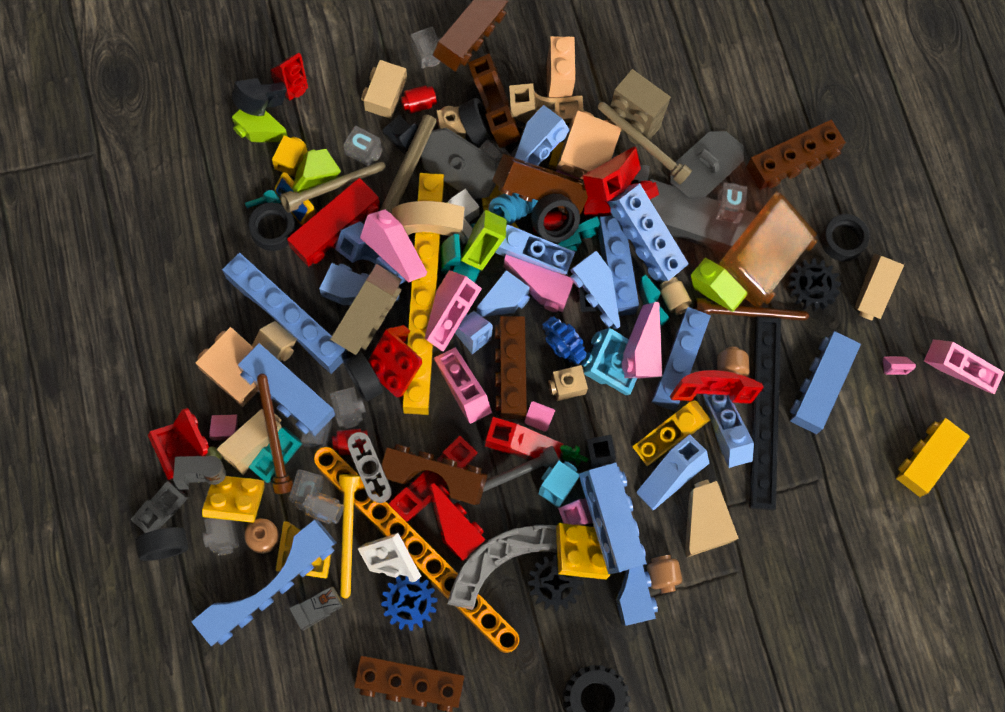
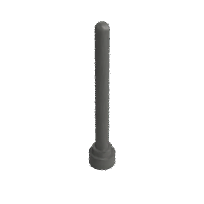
[447,446,559,504]

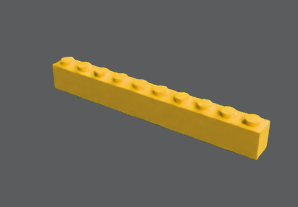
[403,173,444,415]

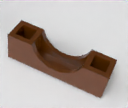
[468,53,521,148]
[379,444,487,505]

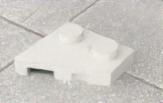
[358,533,421,582]

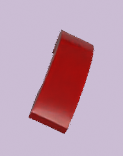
[670,370,764,403]
[389,436,478,522]

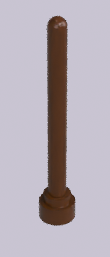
[693,298,809,320]
[257,373,294,494]

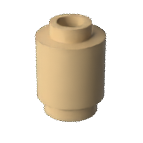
[660,277,692,315]

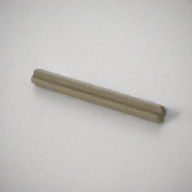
[380,115,436,214]

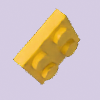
[202,476,264,523]
[556,523,610,580]

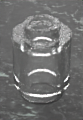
[303,491,344,524]

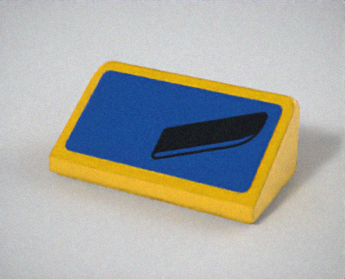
[274,172,316,225]

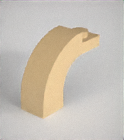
[509,83,584,124]
[392,201,465,236]

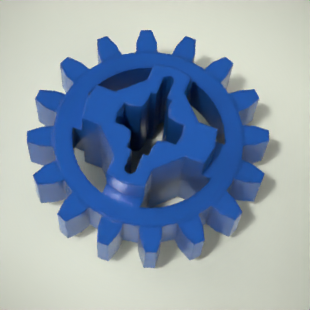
[542,316,587,365]
[381,576,438,631]

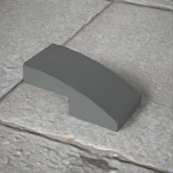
[131,481,189,533]

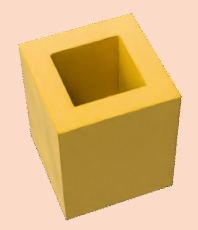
[272,136,308,177]

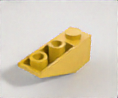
[632,400,711,466]

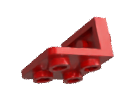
[368,325,422,397]
[148,408,209,480]

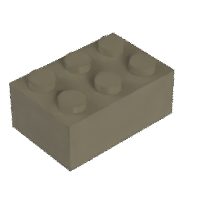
[607,69,671,145]
[330,264,402,355]

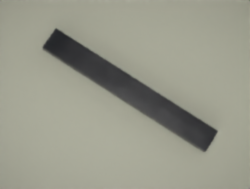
[749,316,781,511]

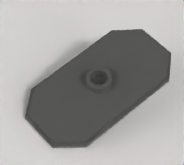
[420,128,498,200]
[670,131,744,198]

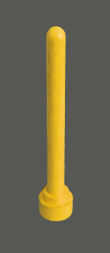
[339,474,360,598]

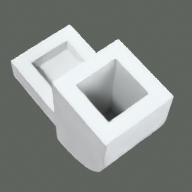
[448,189,480,245]

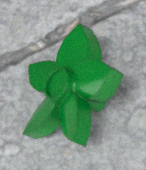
[560,445,588,467]

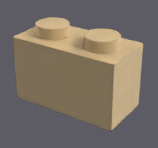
[361,60,407,119]

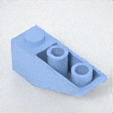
[515,105,570,165]
[495,224,575,275]
[570,251,620,329]
[319,263,400,305]
[703,394,754,468]
[636,434,709,510]

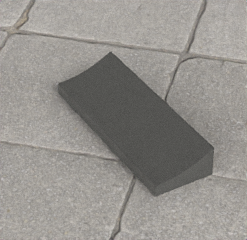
[650,179,786,268]

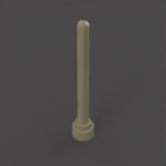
[598,102,692,185]
[280,161,386,213]

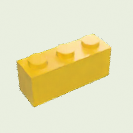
[896,418,970,497]

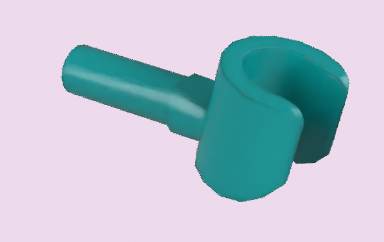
[245,190,281,208]

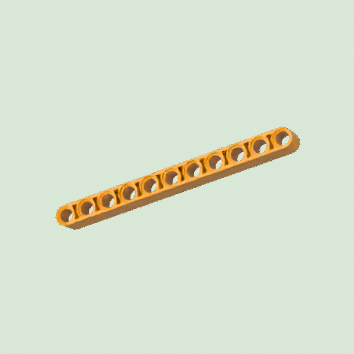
[314,447,519,653]

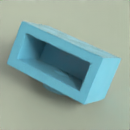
[538,461,579,508]

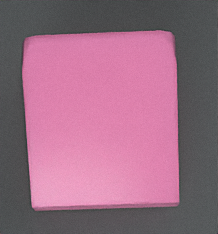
[883,357,916,375]
[525,401,555,432]
[209,415,237,441]
[558,499,593,526]

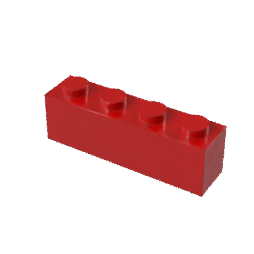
[287,178,380,267]

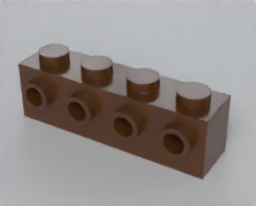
[432,0,508,72]
[746,119,846,190]
[492,154,588,214]
[495,316,527,419]
[354,656,464,712]

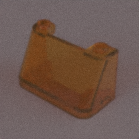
[718,191,818,307]

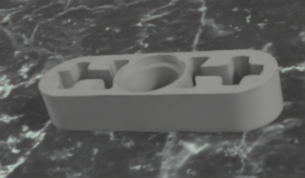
[348,432,391,503]

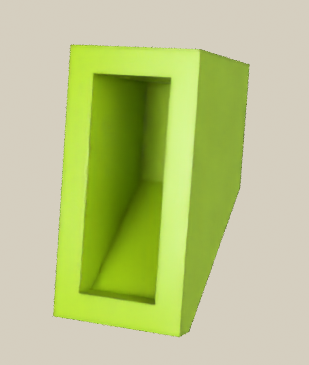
[232,110,288,142]
[292,149,341,193]
[461,209,507,270]
[691,257,747,312]

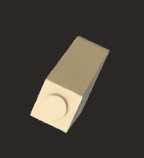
[855,253,904,320]
[217,409,282,475]
[685,480,739,557]

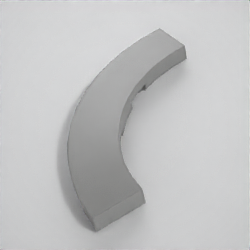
[447,525,557,610]

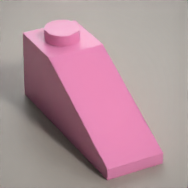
[360,209,427,282]
[503,255,574,312]
[424,270,482,352]
[622,302,662,378]
[924,339,1004,394]
[434,347,492,424]

